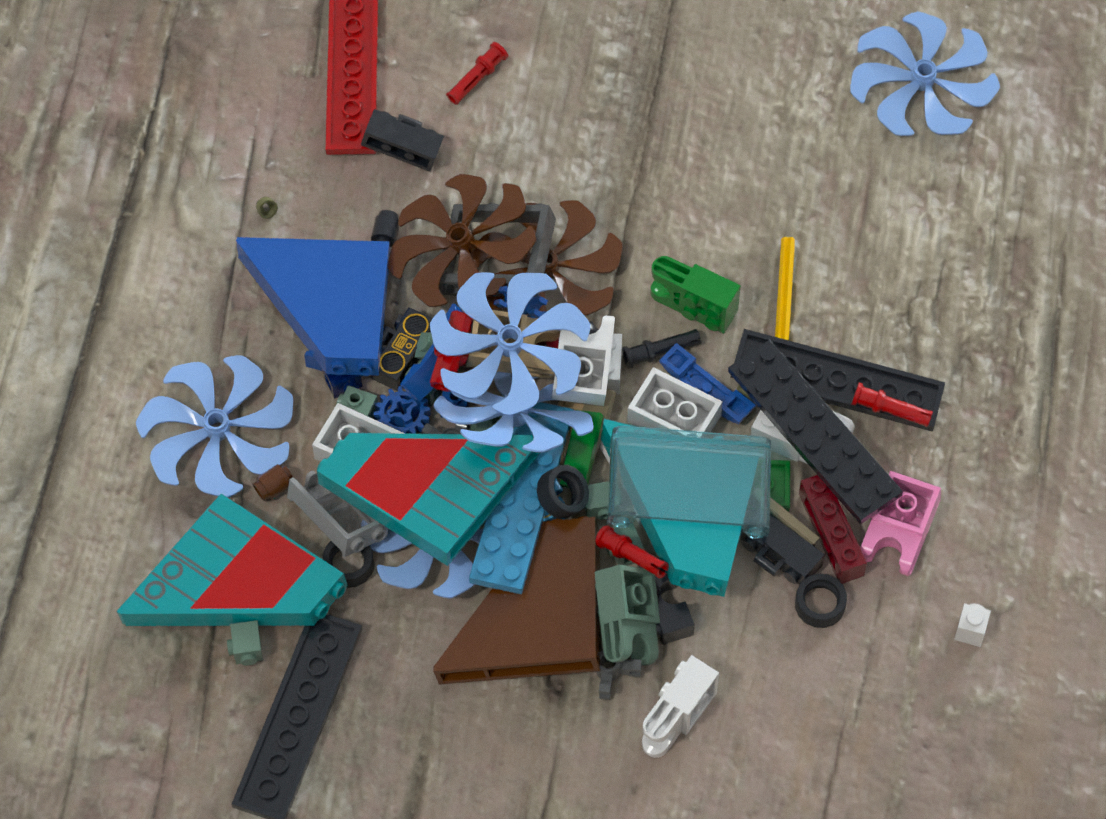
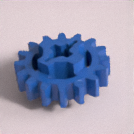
[374,386,431,434]

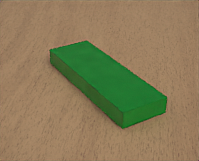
[560,410,603,488]

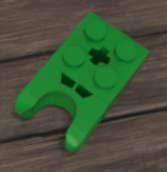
[650,256,741,334]

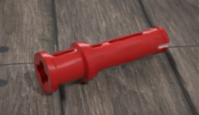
[446,42,508,105]
[851,382,933,427]
[595,525,669,578]

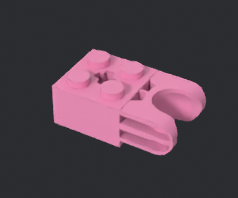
[860,471,941,576]

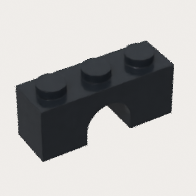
[637,557,695,645]

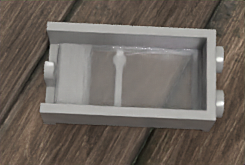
[287,470,388,558]

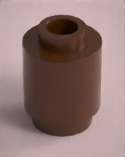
[252,464,293,501]

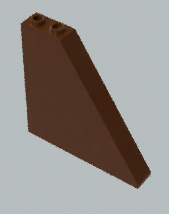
[433,516,600,685]

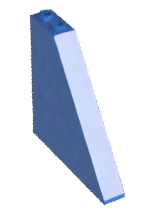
[236,237,390,376]

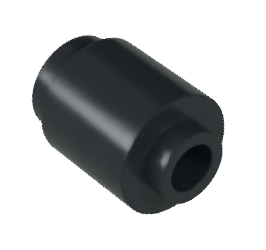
[371,210,399,248]

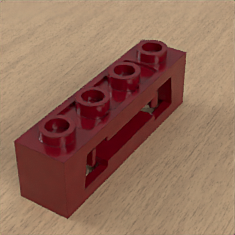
[799,475,867,584]

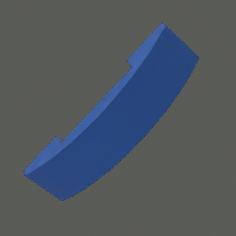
[400,304,463,401]
[659,343,756,425]

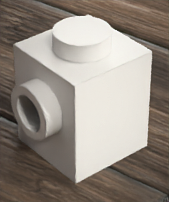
[954,603,991,647]

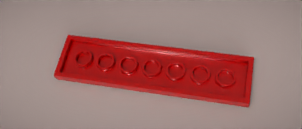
[325,0,378,155]

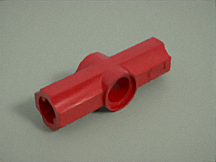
[430,310,473,392]

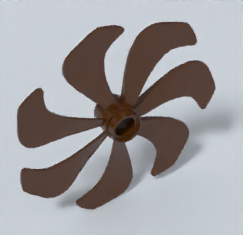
[388,174,536,307]
[470,200,623,316]

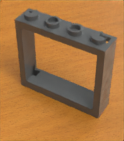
[439,203,556,297]

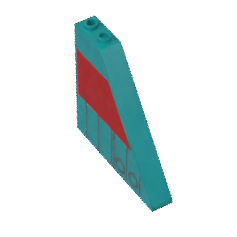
[317,433,541,566]
[117,494,348,626]

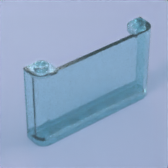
[607,426,771,539]

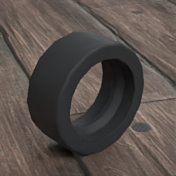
[537,465,589,518]
[322,541,374,588]
[795,573,847,628]

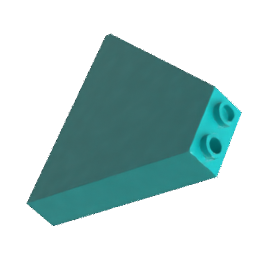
[601,419,759,597]

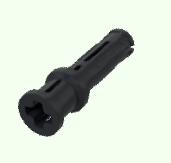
[622,329,701,369]

